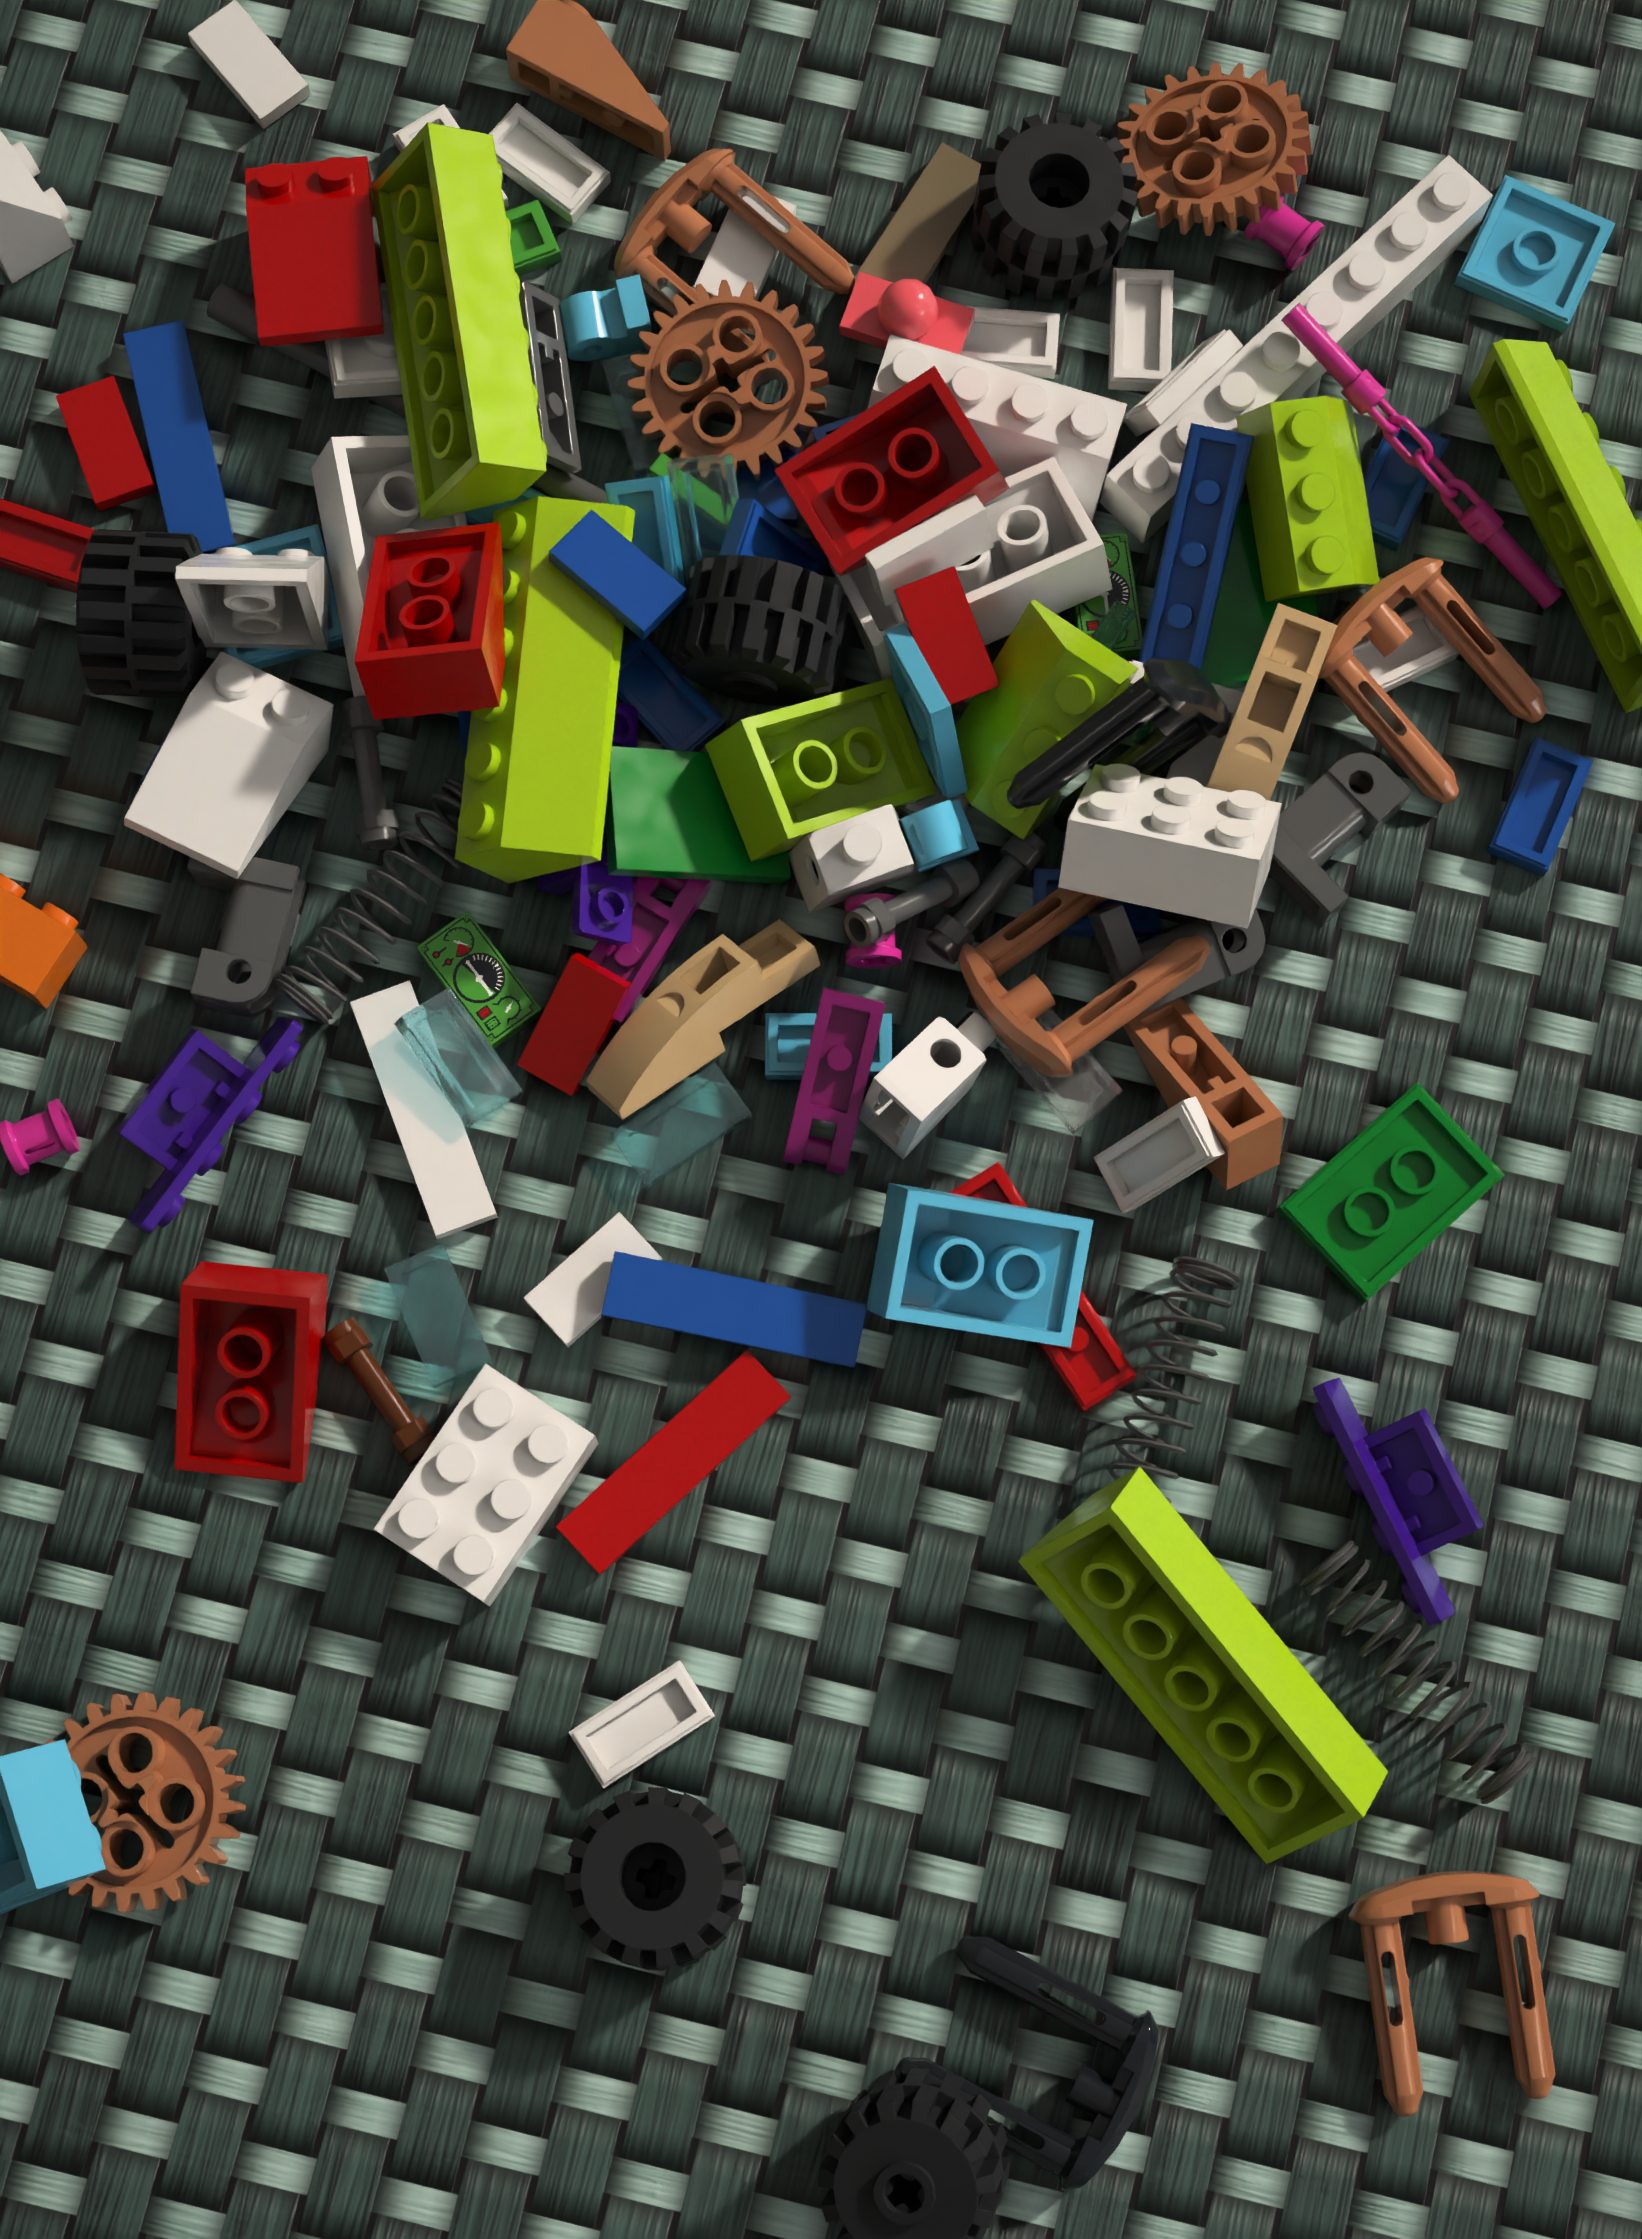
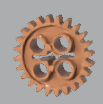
[1117,62,1312,236]
[628,280,829,485]
[46,1692,246,1912]

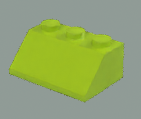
[1236,396,1379,602]
[955,599,1138,840]

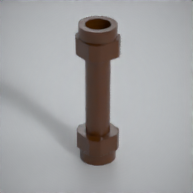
[322,1317,436,1466]

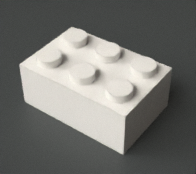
[1058,764,1282,929]
[374,1363,599,1607]

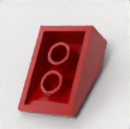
[245,156,384,347]
[775,366,1010,577]
[354,522,505,720]
[174,1261,328,1483]

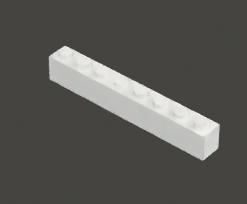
[1100,155,1493,544]

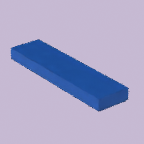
[123,320,237,554]
[1138,423,1255,671]
[601,1251,867,1368]

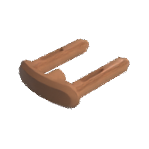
[614,149,855,386]
[1318,557,1547,804]
[958,888,1210,1078]
[1348,1871,1556,2117]

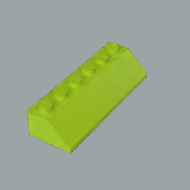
[371,122,547,520]
[1468,339,1642,713]
[455,496,635,883]
[1018,1466,1388,1864]

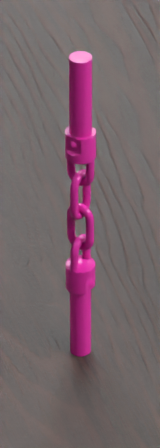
[1281,303,1562,609]

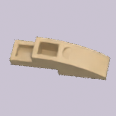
[1207,603,1338,801]
[586,919,820,1120]

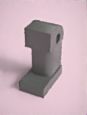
[1268,752,1412,928]
[187,857,307,1017]
[1087,903,1266,1015]

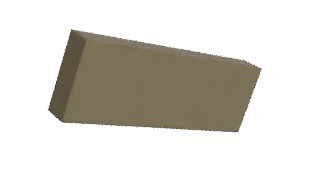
[848,142,981,296]

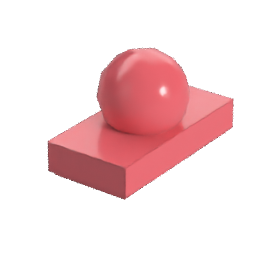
[839,271,975,355]

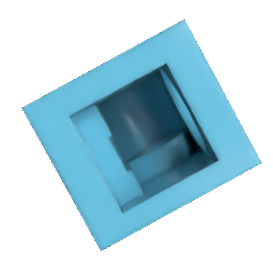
[559,274,652,362]
[899,798,980,873]

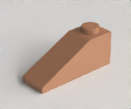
[506,0,671,161]
[1123,997,1283,1191]

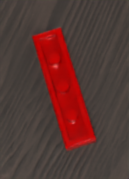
[949,1162,1138,1413]
[556,1350,791,1576]

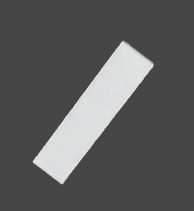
[350,980,498,1239]

